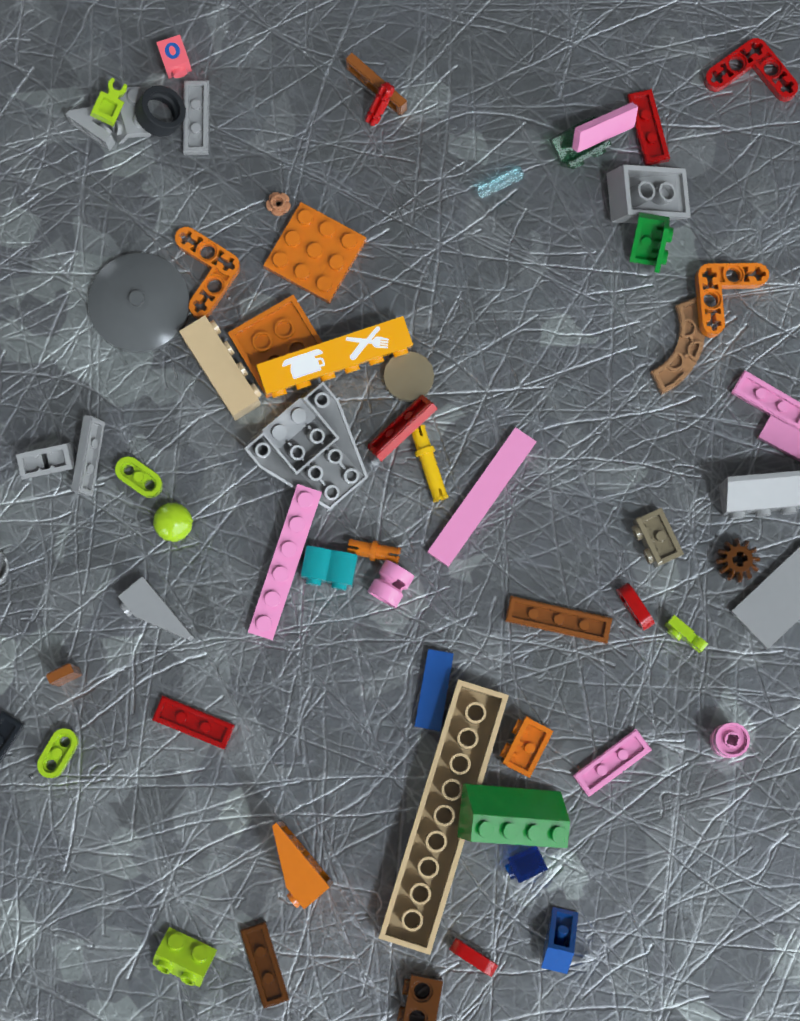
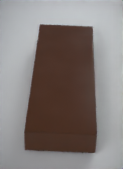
[240,921,290,1008]

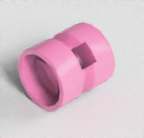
[367,560,415,608]
[709,722,750,758]

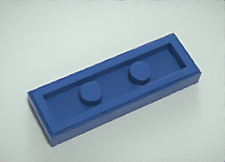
[414,649,454,731]

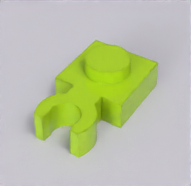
[90,78,127,127]
[664,615,708,653]

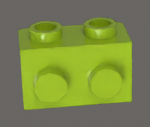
[152,927,217,987]

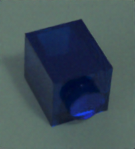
[504,846,548,883]

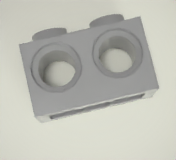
[16,442,76,480]

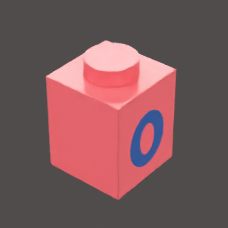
[156,35,192,79]

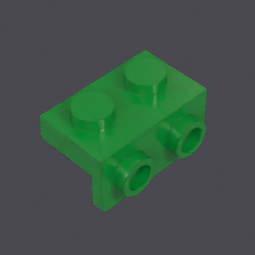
[629,212,674,273]

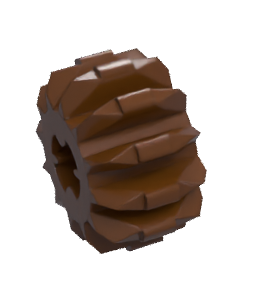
[715,538,760,583]

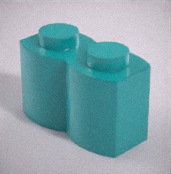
[301,546,358,591]

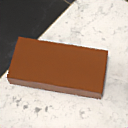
[46,663,83,687]

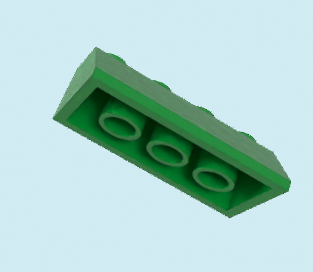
[457,783,570,848]

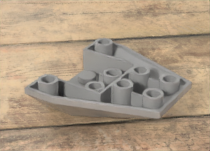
[244,382,368,510]

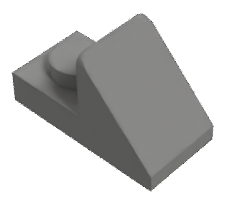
[65,106,115,151]

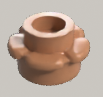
[266,192,291,216]

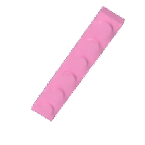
[248,484,322,640]

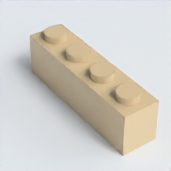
[179,316,262,421]

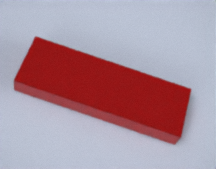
[627,89,670,166]
[367,395,437,462]
[152,696,235,750]

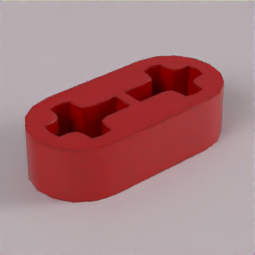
[616,583,655,631]
[449,938,499,977]

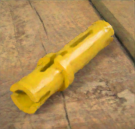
[411,425,449,503]

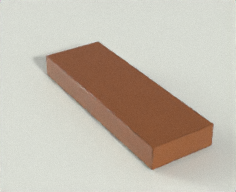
[346,52,407,116]

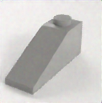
[118,577,194,641]

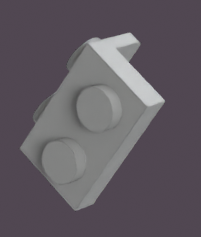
[111,87,151,144]

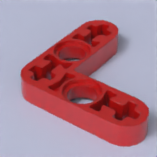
[704,38,798,102]

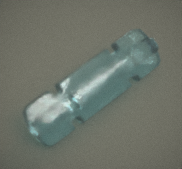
[476,166,524,198]

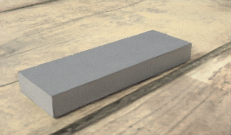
[183,80,210,155]
[71,415,105,497]

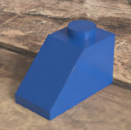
[541,907,579,974]

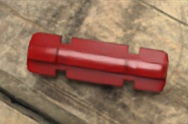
[365,82,395,126]

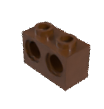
[397,973,443,1021]

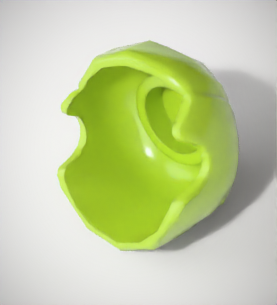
[153,502,193,542]

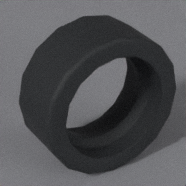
[135,85,186,137]

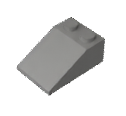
[606,164,691,223]

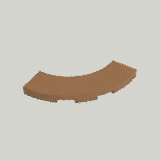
[650,297,705,395]

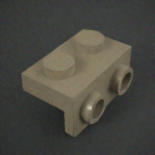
[631,508,684,568]

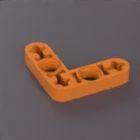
[175,227,240,319]
[695,263,769,338]

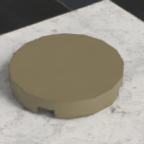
[383,351,434,403]

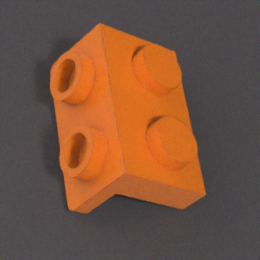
[500,716,553,778]

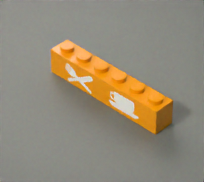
[256,316,413,398]

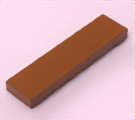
[505,596,613,644]

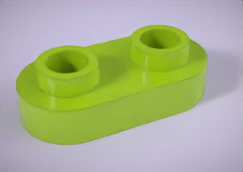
[115,457,163,498]
[37,728,79,778]

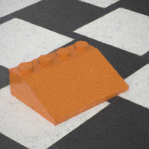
[272,821,334,909]

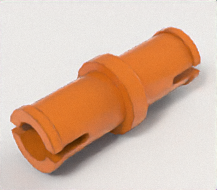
[347,538,401,564]

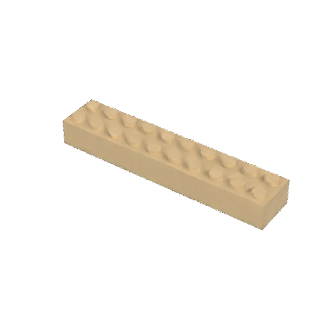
[379,679,509,955]

